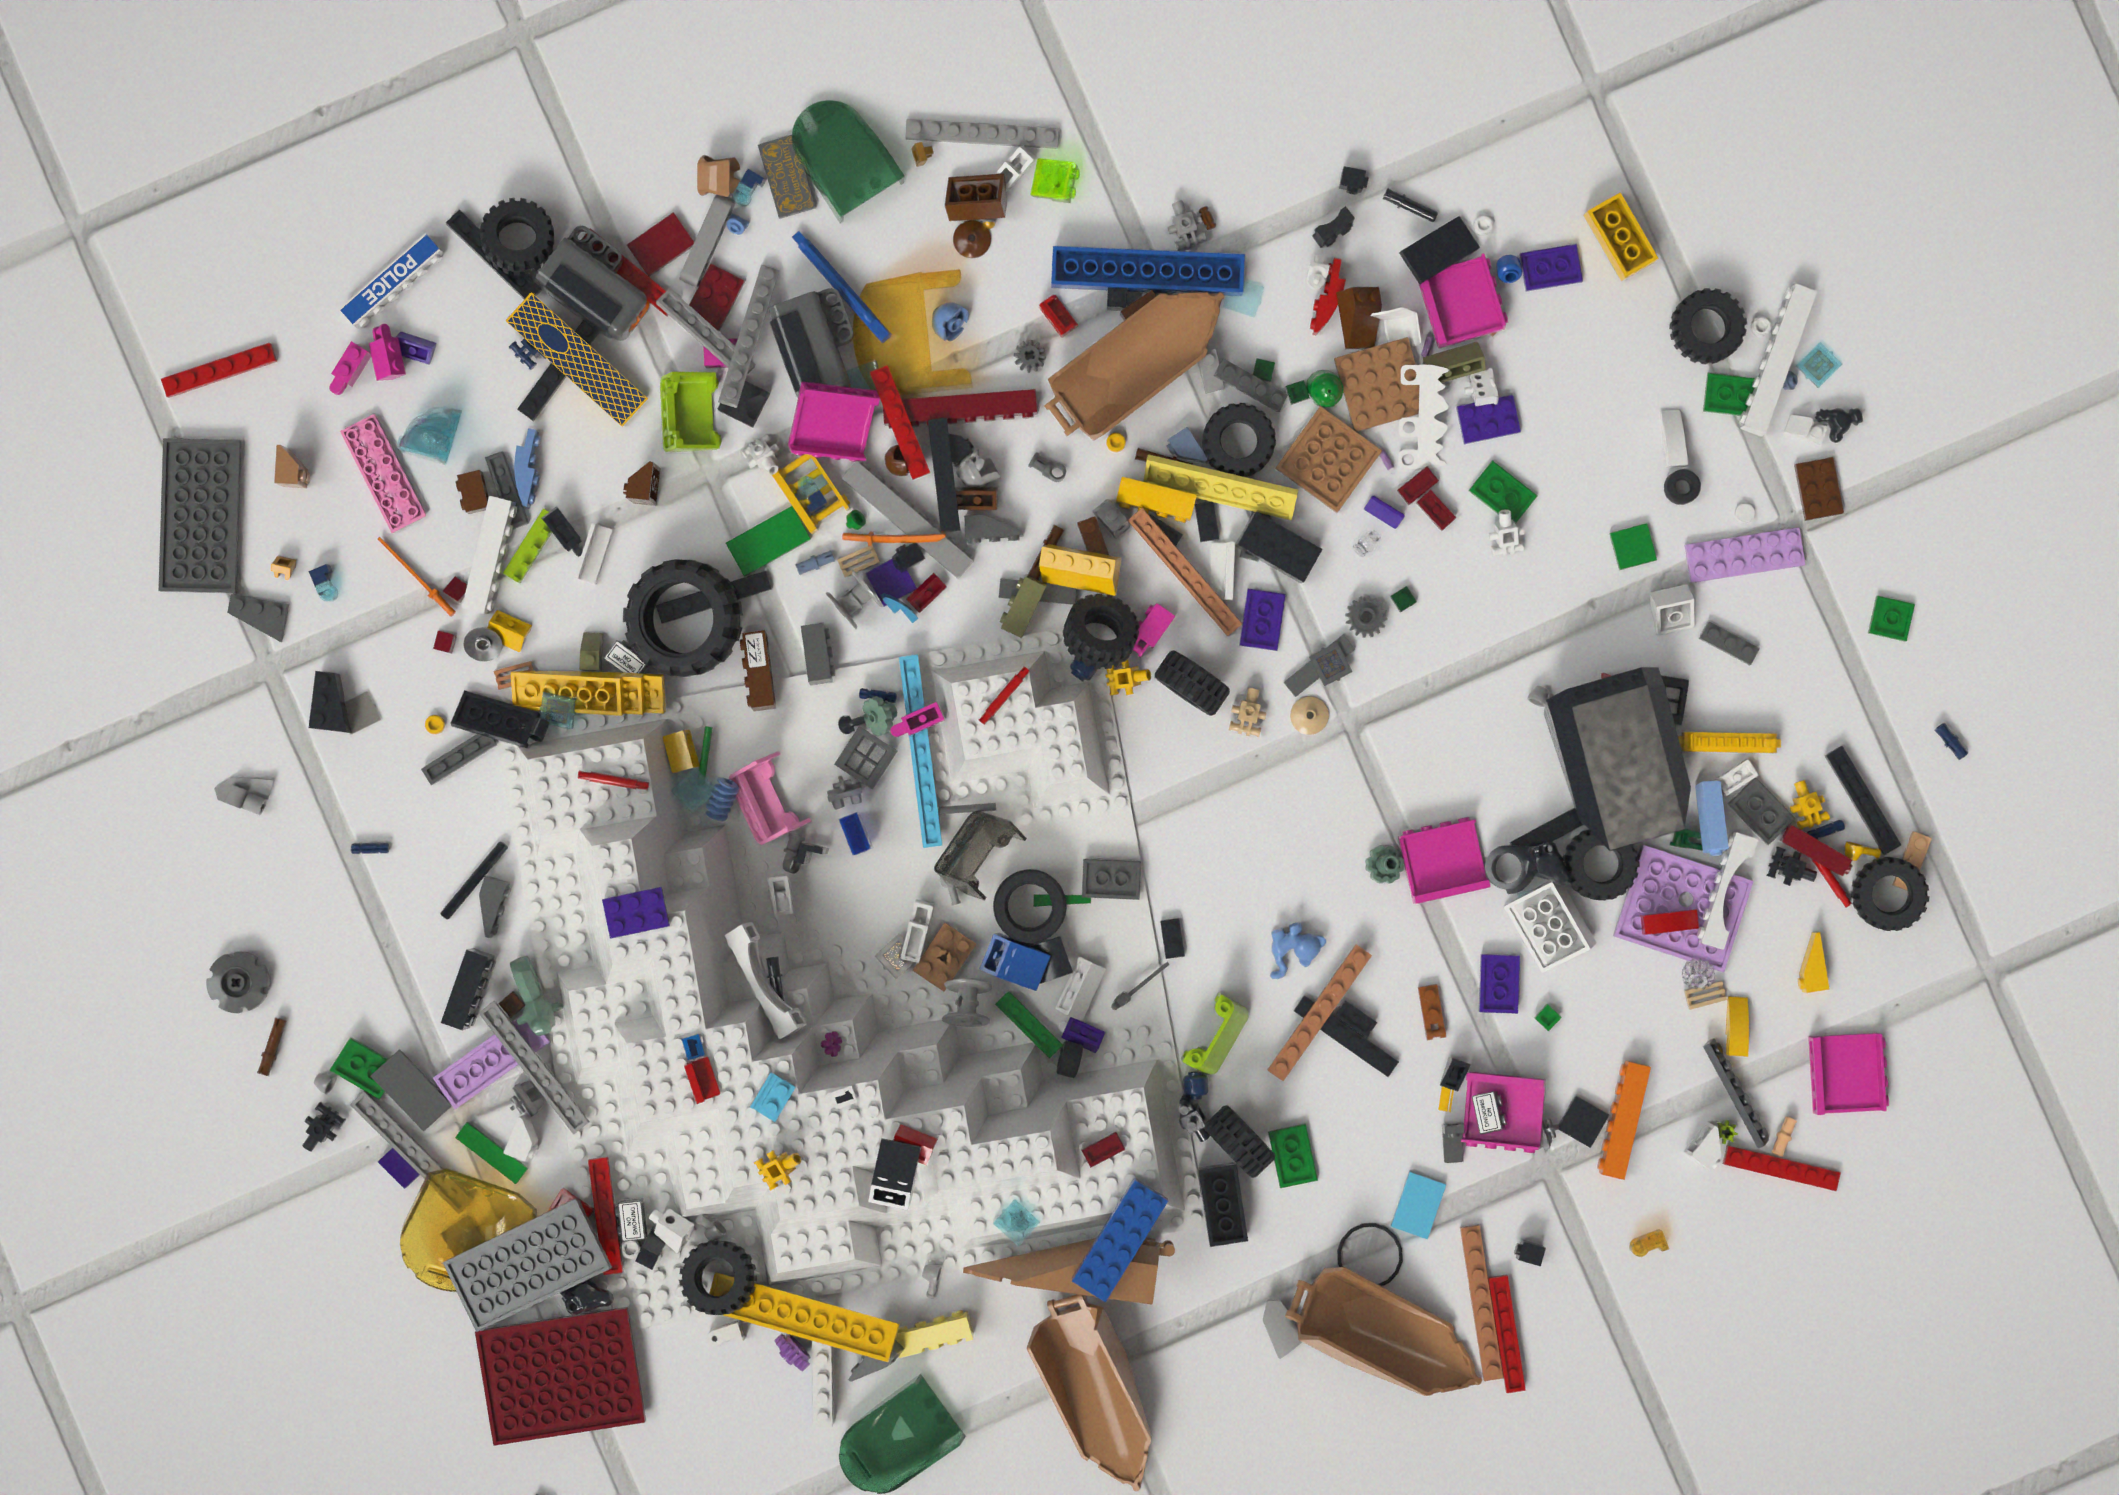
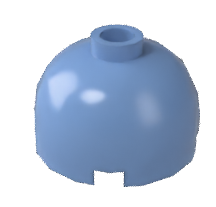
[932,302,969,342]

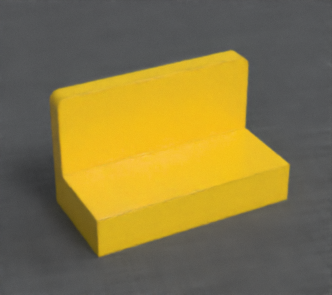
[487,610,532,652]
[663,730,700,773]

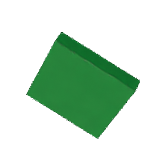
[1609,523,1657,570]
[1868,596,1915,642]

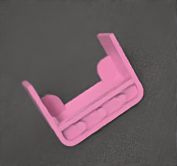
[729,751,811,845]

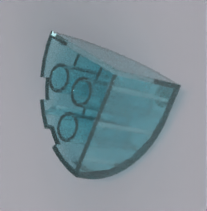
[397,406,462,465]

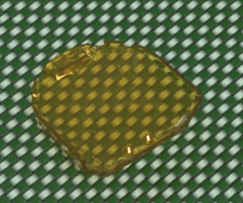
[400,1168,537,1292]

